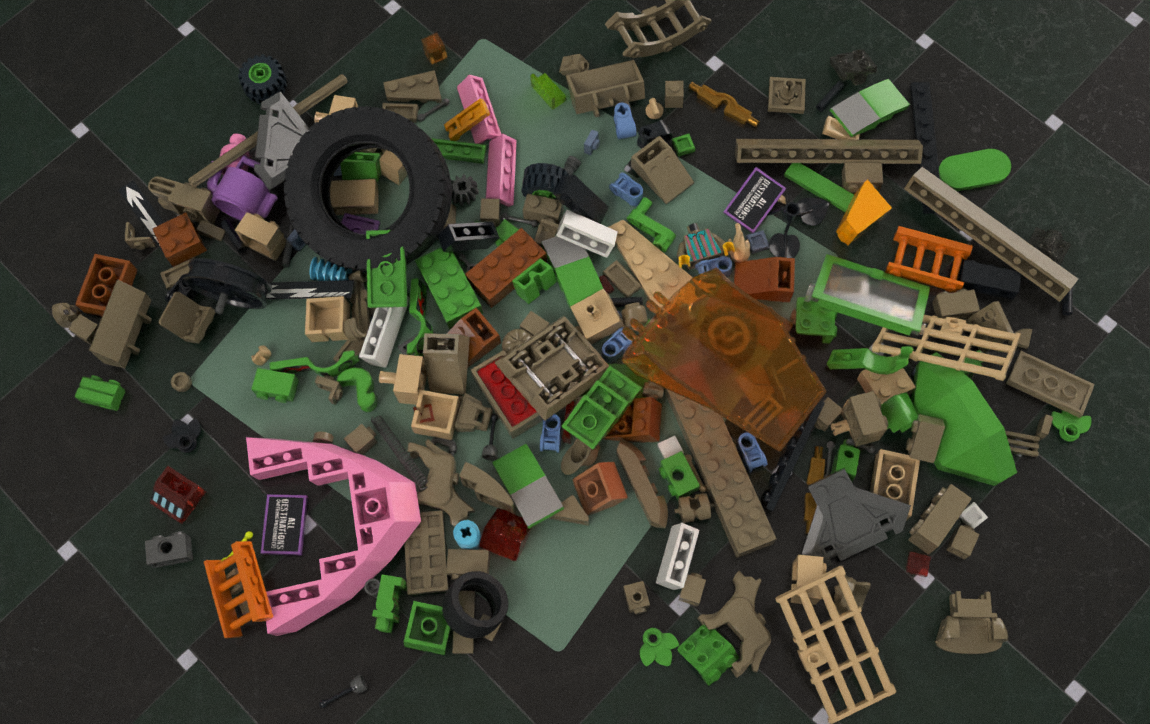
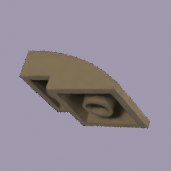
[459,462,516,515]

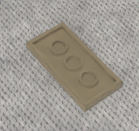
[1006,351,1095,418]

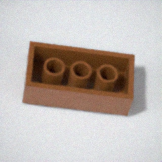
[465,228,547,308]

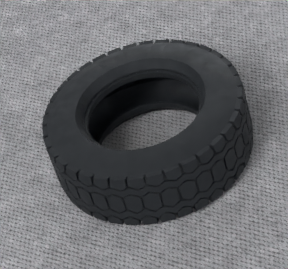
[284,106,452,272]

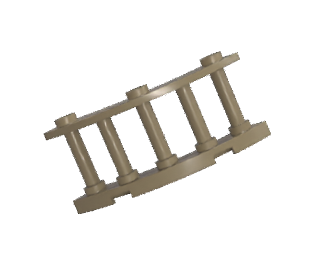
[605,0,712,58]

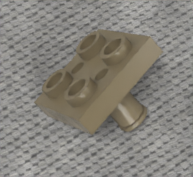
[768,77,806,114]
[965,301,1013,353]

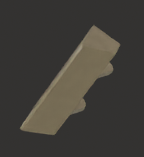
[566,60,645,118]
[89,280,152,368]

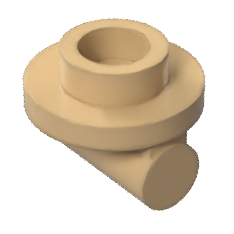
[646,98,663,119]

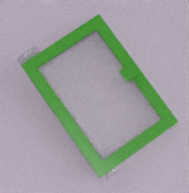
[804,254,930,336]

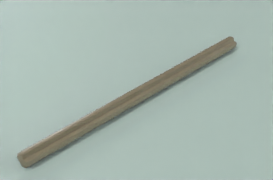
[188,74,348,188]

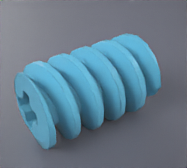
[309,257,352,281]
[453,520,483,550]

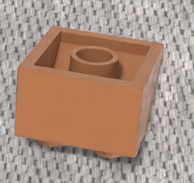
[572,462,628,515]

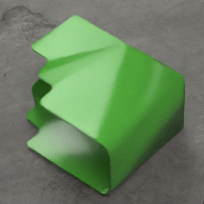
[880,392,918,433]

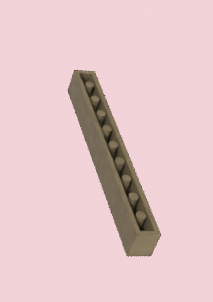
[735,139,923,164]
[904,167,1078,302]

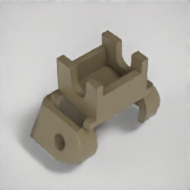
[935,591,1008,654]

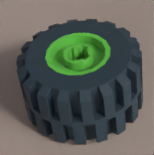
[238,54,287,104]
[521,163,569,200]

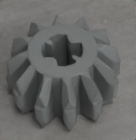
[451,174,478,206]

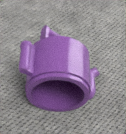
[207,155,278,221]

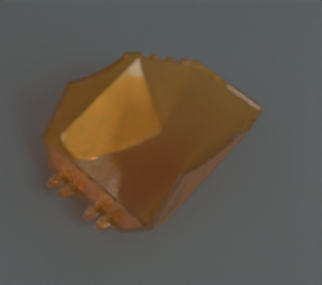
[622,267,827,451]

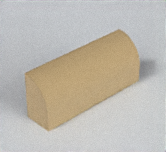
[330,179,379,215]

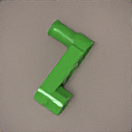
[627,197,676,252]

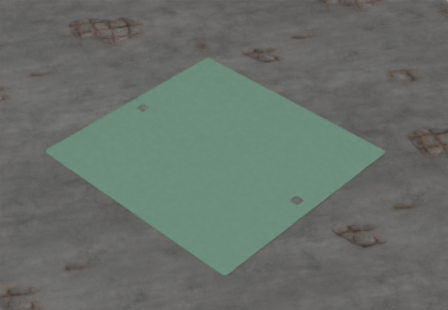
[191,39,838,651]

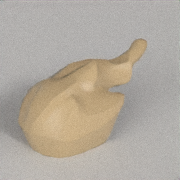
[728,223,750,262]

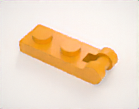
[444,98,491,141]

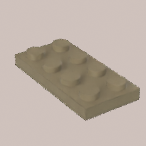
[404,510,449,595]

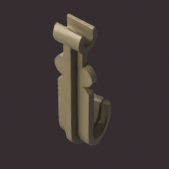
[343,270,370,342]

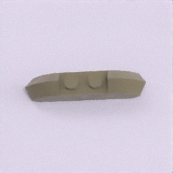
[617,439,668,528]

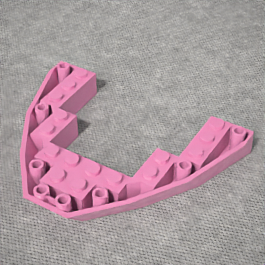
[246,437,421,636]

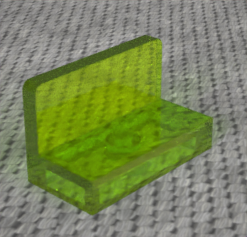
[530,73,567,110]

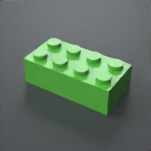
[415,247,483,330]

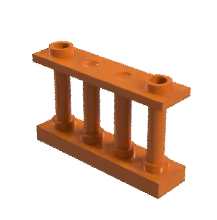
[885,226,973,293]
[204,541,274,638]

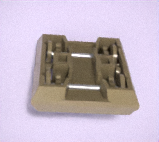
[495,315,609,421]

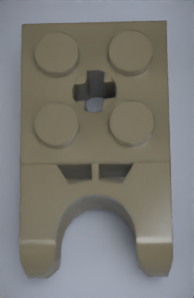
[148,176,220,225]

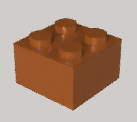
[152,213,207,267]

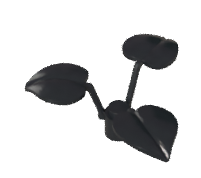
[765,198,830,258]

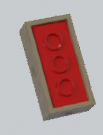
[471,350,544,439]

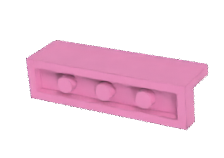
[457,75,501,144]
[486,134,517,207]

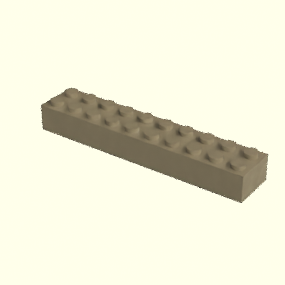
[660,360,776,558]

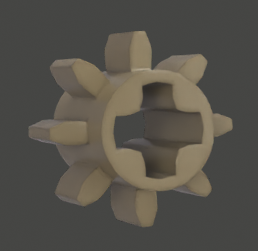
[642,378,664,400]

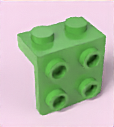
[796,297,837,343]
[678,625,739,686]

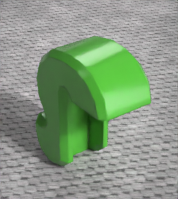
[337,367,378,412]

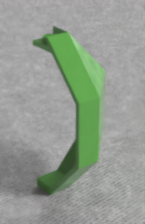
[910,352,1017,486]

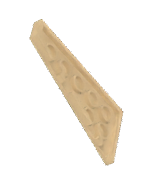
[608,220,711,319]

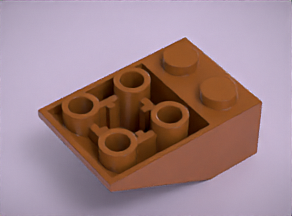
[733,257,795,303]
[447,308,501,368]
[603,397,662,443]

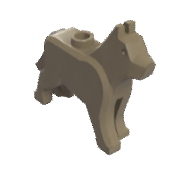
[408,439,475,527]
[698,571,771,678]

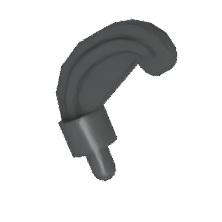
[431,437,457,457]

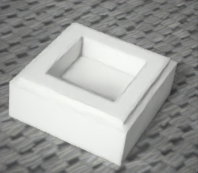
[657,436,684,459]
[960,502,988,529]

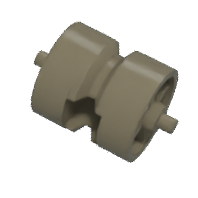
[674,493,715,523]

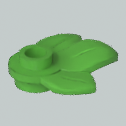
[1051,410,1091,442]
[640,628,679,667]

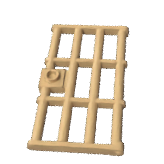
[872,307,1021,381]
[775,566,896,724]

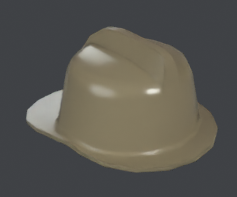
[561,438,600,475]

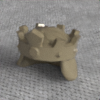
[834,575,870,621]

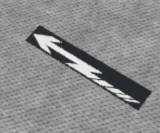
[118,180,164,254]
[266,280,354,300]

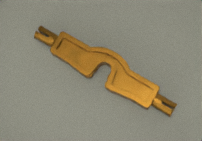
[689,82,760,128]
[804,446,825,534]

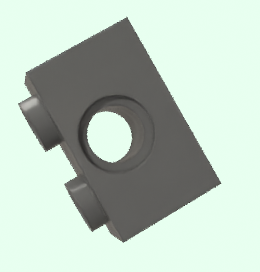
[145,532,193,568]

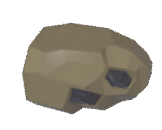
[52,303,82,328]

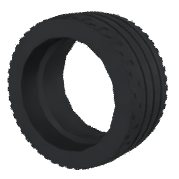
[442,571,509,639]

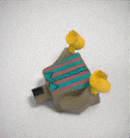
[677,223,735,270]

